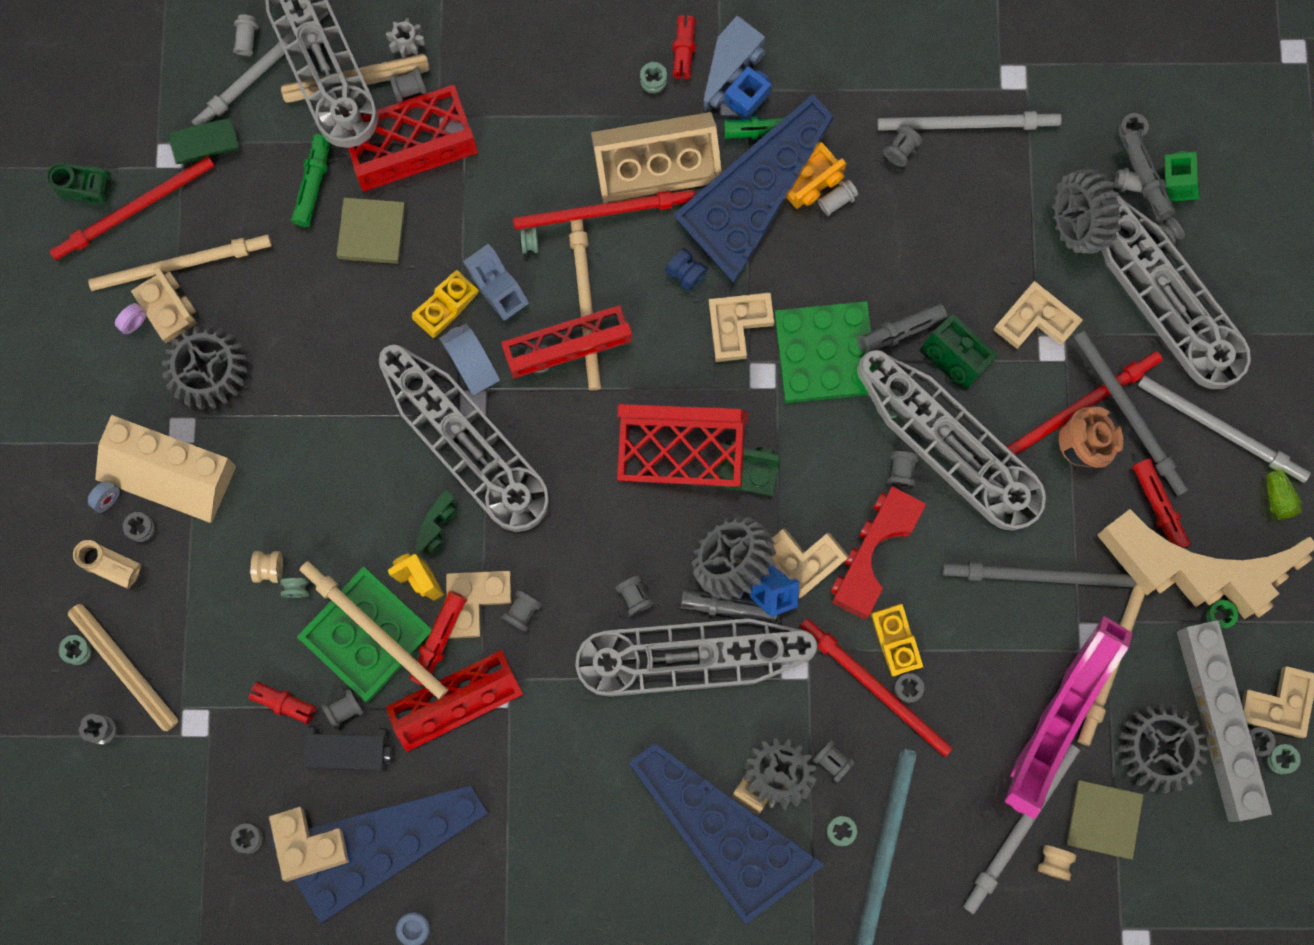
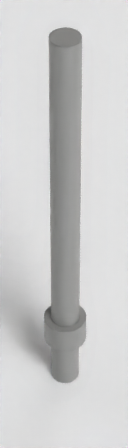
[191,11,329,126]
[877,111,1061,130]
[1138,375,1311,483]
[963,744,1080,915]

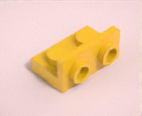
[387,553,445,601]

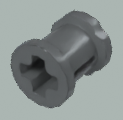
[390,67,427,103]
[883,125,922,166]
[887,451,919,489]
[615,575,655,616]
[501,591,542,632]
[322,688,364,730]
[79,713,117,745]
[812,739,856,783]

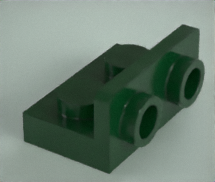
[921,314,999,390]
[710,441,781,498]

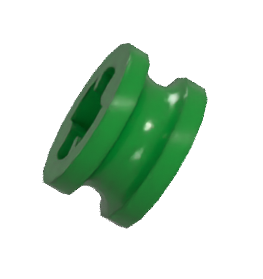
[1205,600,1238,630]

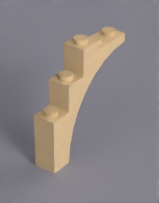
[1097,509,1314,619]

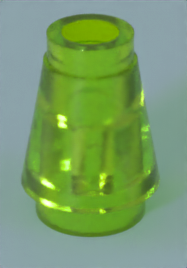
[1266,470,1303,520]

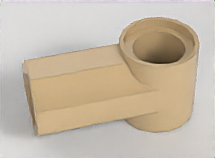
[73,540,142,589]

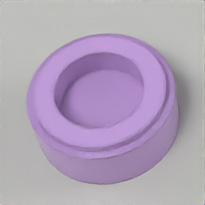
[115,303,146,334]

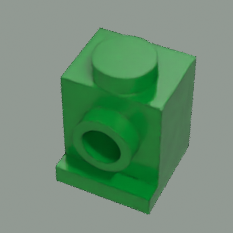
[1165,151,1200,202]

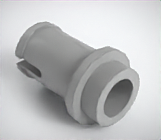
[233,15,259,56]
[1114,168,1142,193]
[817,180,858,216]

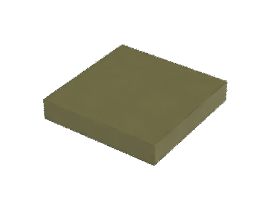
[337,198,406,264]
[1066,780,1144,860]

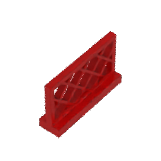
[348,84,478,192]
[617,404,748,487]

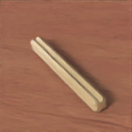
[281,54,429,103]
[68,604,178,732]

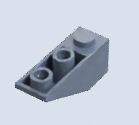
[703,16,765,113]

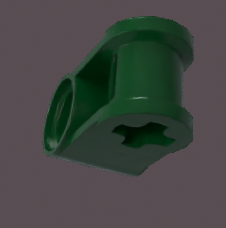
[46,163,111,205]

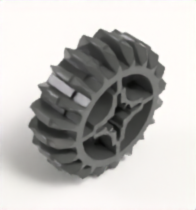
[1051,169,1123,254]
[162,325,248,409]
[691,515,777,601]
[1118,704,1209,793]

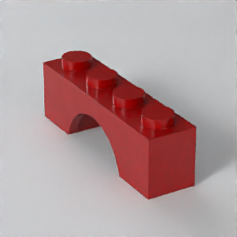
[830,487,926,621]

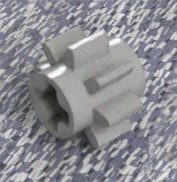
[386,18,425,58]

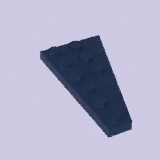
[673,94,834,284]
[628,743,824,925]
[270,785,489,923]

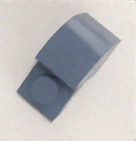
[463,244,529,321]
[439,323,500,395]

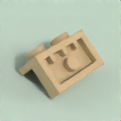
[131,266,197,343]

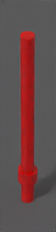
[49,156,215,261]
[513,190,695,230]
[1002,351,1163,457]
[799,618,953,757]

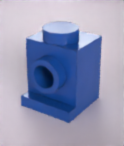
[724,66,772,119]
[750,565,799,617]

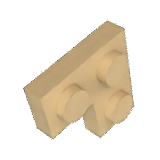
[993,281,1083,349]
[709,293,774,362]
[772,529,850,599]
[446,571,512,639]
[1242,666,1314,738]
[269,807,349,882]

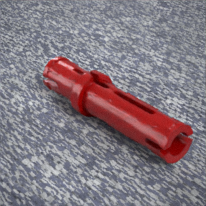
[1132,458,1192,549]
[409,590,468,686]

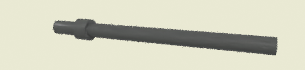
[1074,330,1189,496]
[942,561,1136,588]

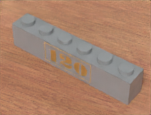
[1177,620,1272,822]

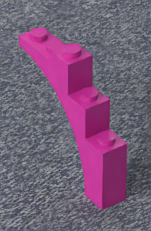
[1005,616,1133,820]

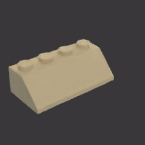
[591,112,722,203]
[95,415,236,524]

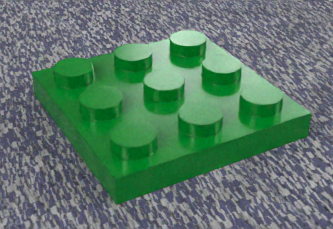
[774,301,876,403]
[297,566,432,703]

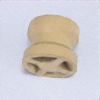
[251,551,283,583]
[1037,845,1077,881]

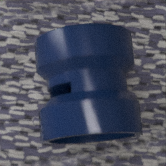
[665,248,708,292]

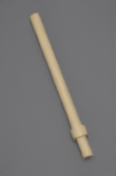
[569,219,601,391]
[88,234,272,291]
[300,561,448,699]
[1077,583,1145,746]

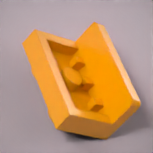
[787,142,846,209]

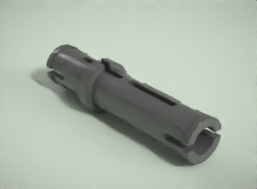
[1121,130,1175,220]
[857,303,947,354]
[680,588,777,624]

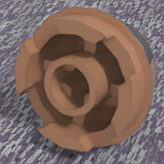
[1059,407,1123,468]

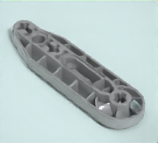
[266,0,378,148]
[1102,195,1251,389]
[379,345,549,532]
[857,350,1046,531]
[575,618,817,697]

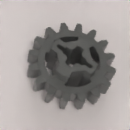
[744,738,816,809]

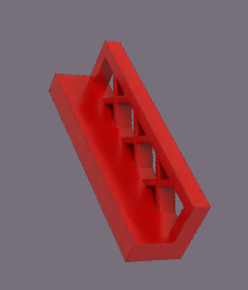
[501,305,632,379]
[386,650,523,752]

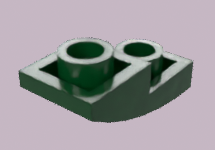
[167,118,239,165]
[415,489,458,558]

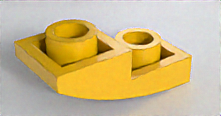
[412,270,479,339]
[870,603,923,676]

